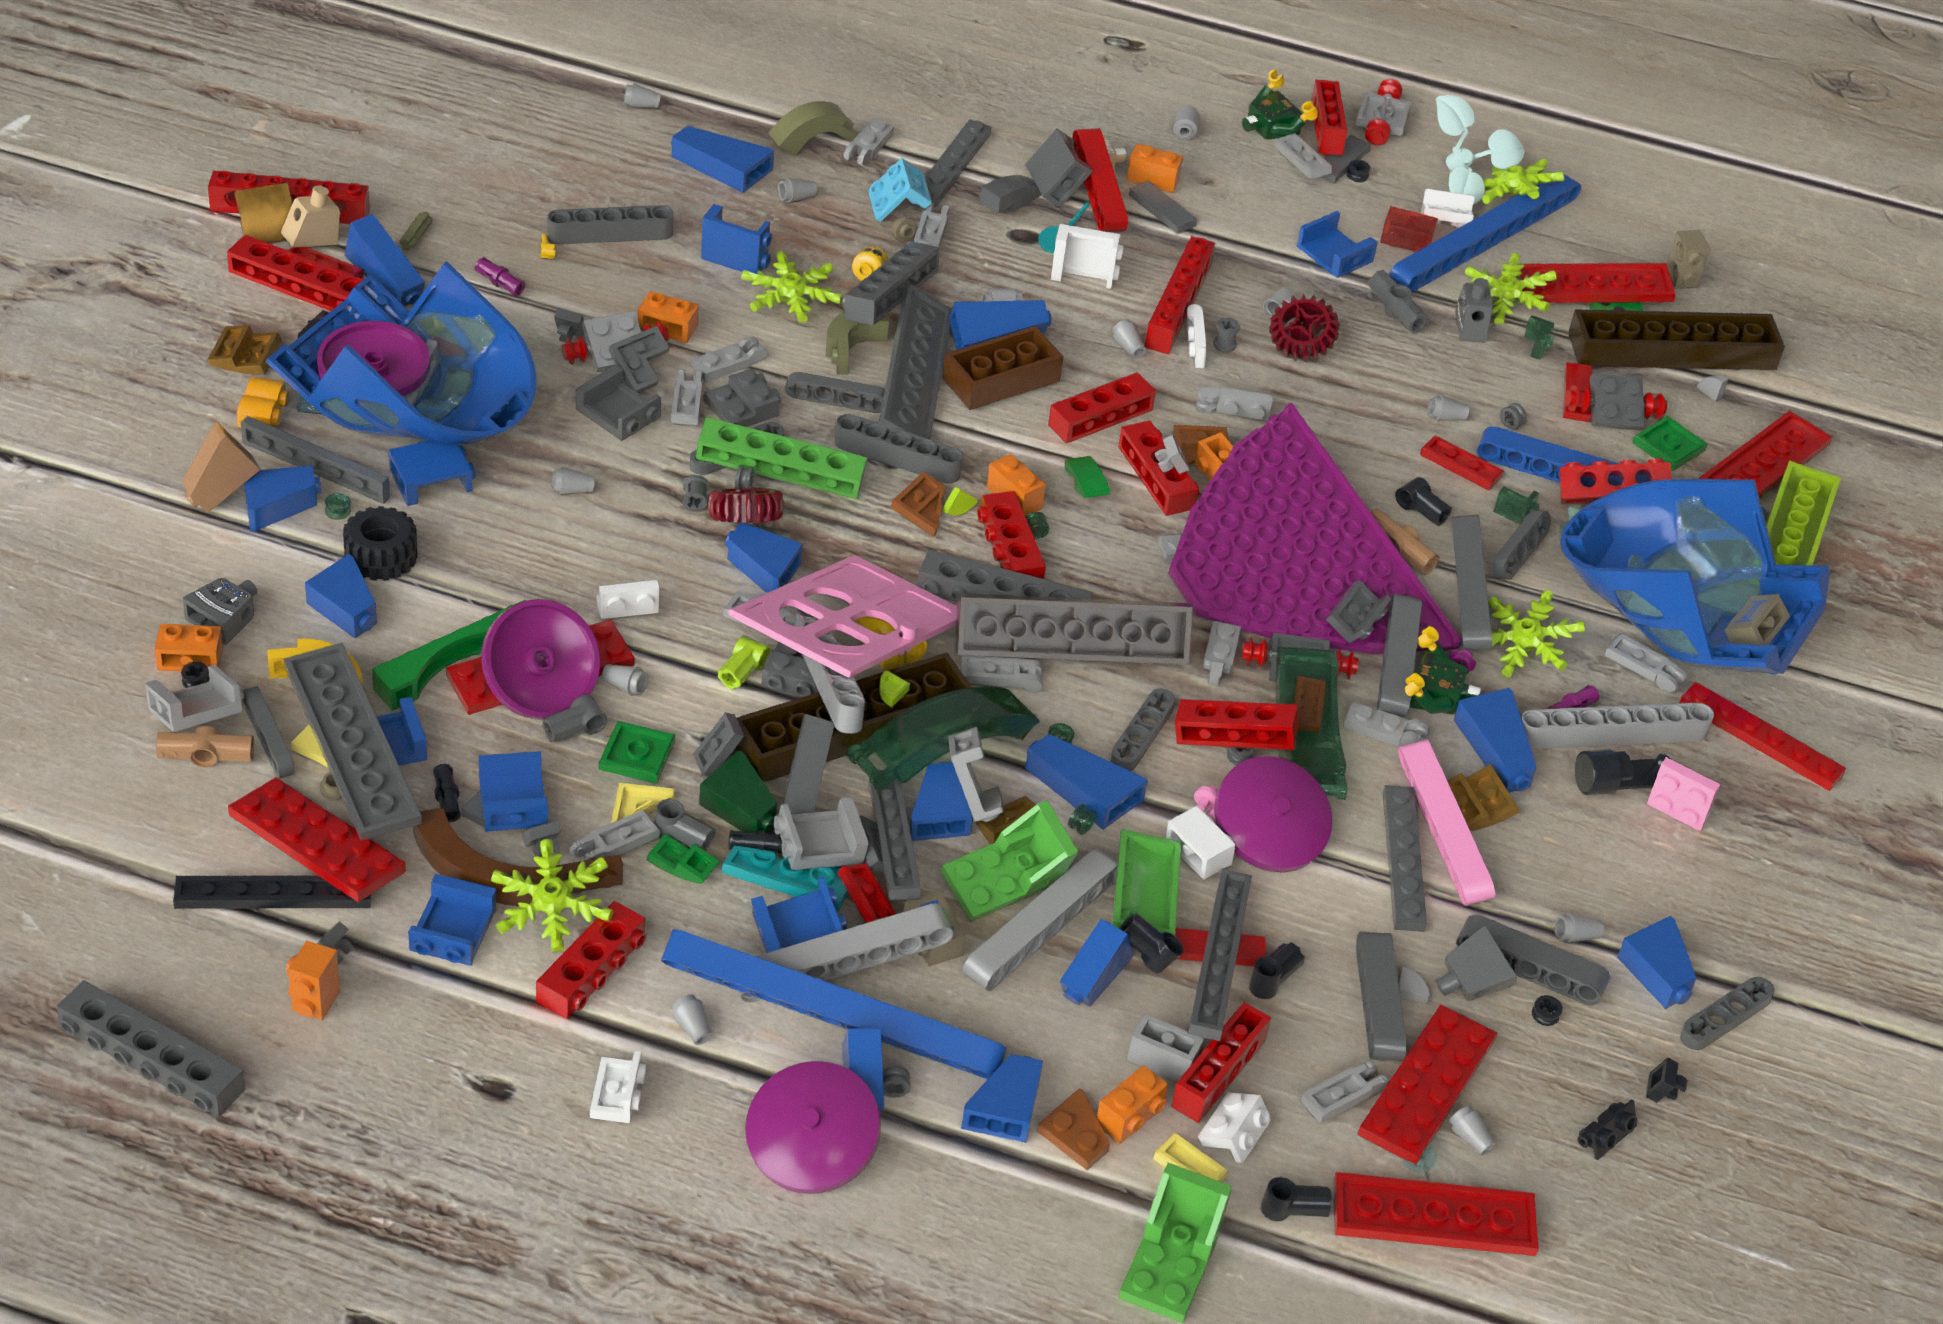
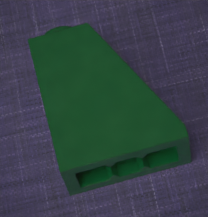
[699,750,777,833]

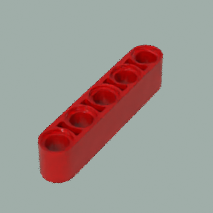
[1072,128,1128,232]

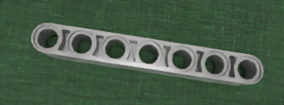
[795,609,865,734]
[1521,703,1714,749]
[962,848,1118,991]
[738,903,953,1003]

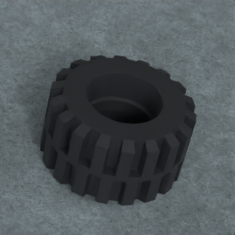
[343,506,418,581]

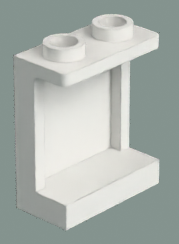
[1051,224,1124,289]

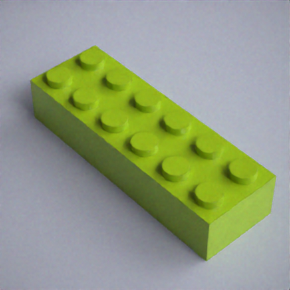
[1747,461,1841,587]

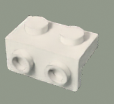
[1421,188,1474,227]
[596,580,659,619]
[590,1050,647,1123]
[1198,1092,1271,1163]

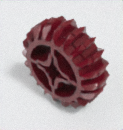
[1269,294,1340,363]
[708,487,784,523]

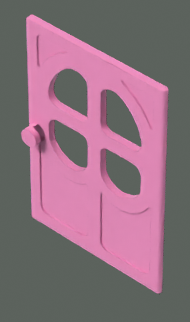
[728,555,957,678]

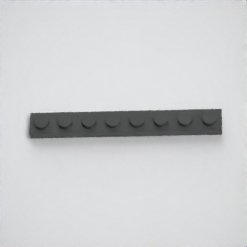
[1188,868,1252,1041]

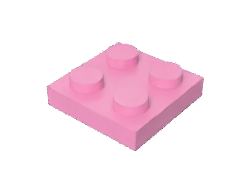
[1647,757,1720,831]

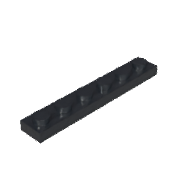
[173,875,372,909]

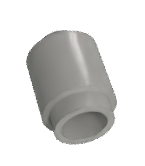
[1173,105,1200,140]
[983,288,1023,302]

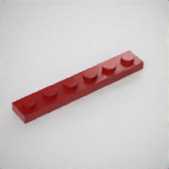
[1679,681,1846,791]

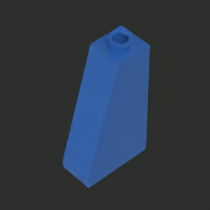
[671,126,774,193]
[345,214,425,306]
[949,300,1051,350]
[1454,688,1536,793]
[1025,734,1148,830]

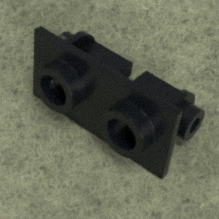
[1577,1099,1637,1160]

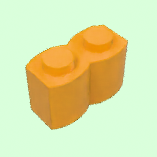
[237,376,289,428]

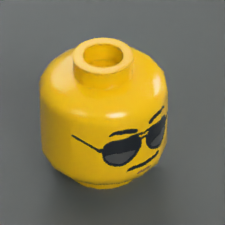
[852,246,889,281]

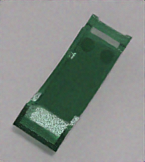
[1276,647,1347,800]
[846,687,1040,790]

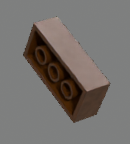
[942,326,1064,410]

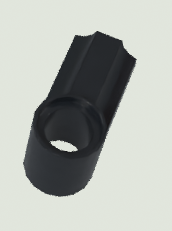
[1395,477,1452,526]
[1119,913,1183,973]
[1249,942,1305,999]
[1261,1177,1332,1221]

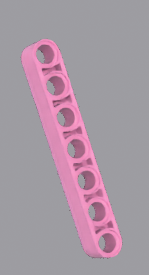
[1398,739,1495,906]

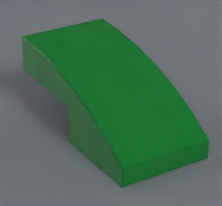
[1065,456,1110,498]
[646,834,719,884]

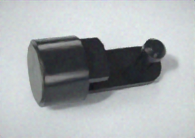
[1575,749,1671,795]

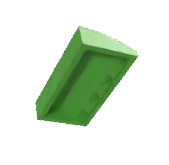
[1112,829,1181,936]

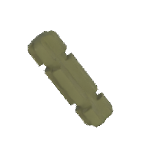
[399,211,432,250]

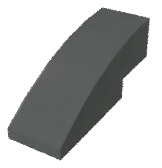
[980,175,1042,214]

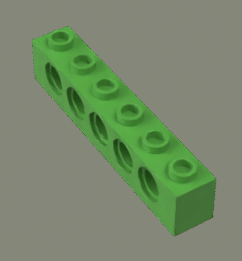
[696,417,867,499]

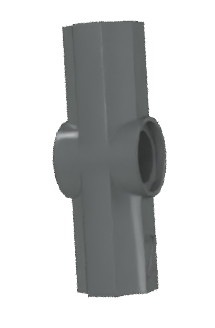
[1368,270,1428,334]

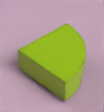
[941,487,978,516]
[879,670,910,707]

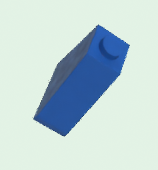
[244,465,322,531]
[725,523,803,593]
[305,554,377,638]
[910,762,973,841]
[1617,916,1697,1009]
[1060,919,1134,1007]
[842,1028,884,1114]
[961,1054,1043,1143]

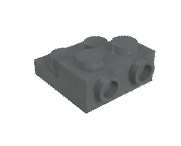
[704,368,781,427]
[761,642,819,697]

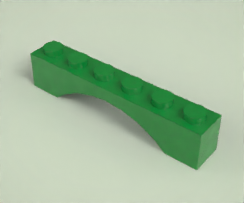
[372,600,526,711]

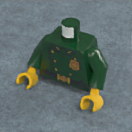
[1242,69,1318,140]
[1405,626,1481,714]

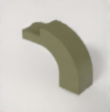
[769,101,858,155]
[825,311,889,375]

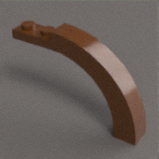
[413,807,623,906]

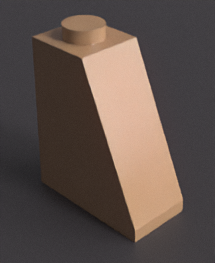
[182,422,261,513]

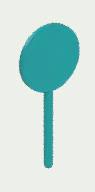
[1038,202,1090,253]

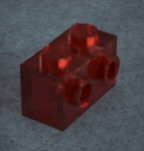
[1380,206,1438,252]

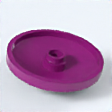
[317,321,430,402]
[481,599,600,720]
[1214,756,1332,873]
[745,1061,881,1194]

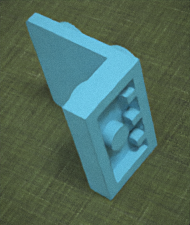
[868,158,932,222]

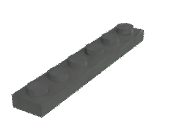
[910,119,992,209]
[241,416,390,504]
[869,773,921,900]
[1383,785,1427,932]

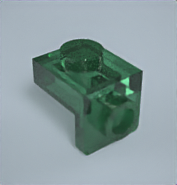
[1524,315,1555,360]
[1493,486,1540,525]

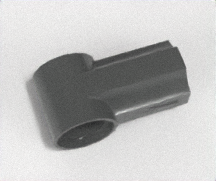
[542,695,608,742]
[654,799,716,851]

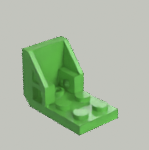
[940,800,1078,922]
[1118,1162,1232,1323]

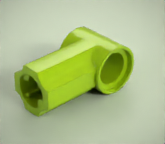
[718,635,771,690]

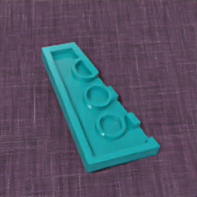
[722,845,855,911]

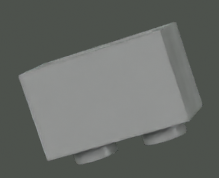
[1127,1014,1204,1082]

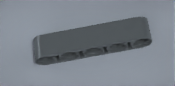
[547,205,674,244]
[835,414,963,483]
[1377,593,1422,717]
[1456,914,1610,1005]
[1356,932,1406,1061]

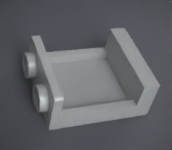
[145,664,244,732]
[948,727,1004,822]
[774,797,869,870]

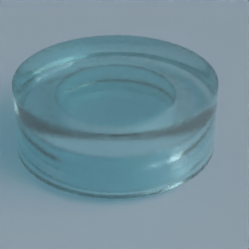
[1402,1145,1436,1173]

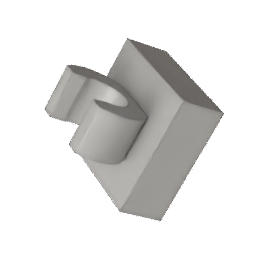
[1155,435,1189,474]

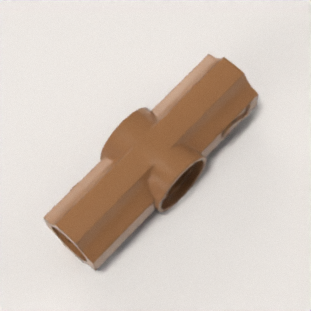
[1371,508,1440,575]
[156,726,255,767]

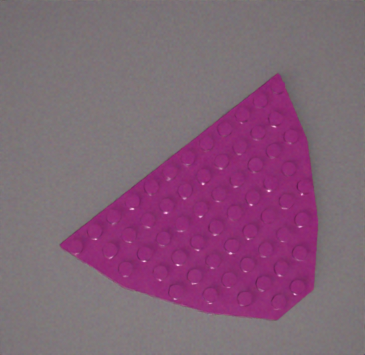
[1168,403,1462,655]

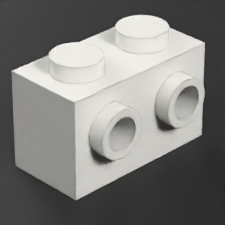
[1166,806,1235,880]

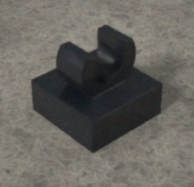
[1646,1057,1688,1103]

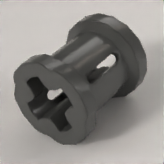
[1213,317,1240,352]
[683,475,708,512]

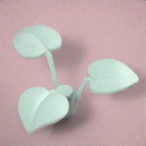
[1435,95,1524,204]

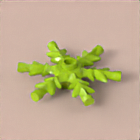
[1482,158,1564,204]
[741,251,843,322]
[1458,253,1557,324]
[1488,590,1585,678]
[491,839,613,953]

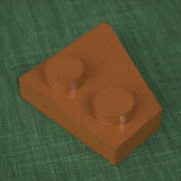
[1172,425,1229,465]
[890,471,946,537]
[1037,1088,1110,1170]

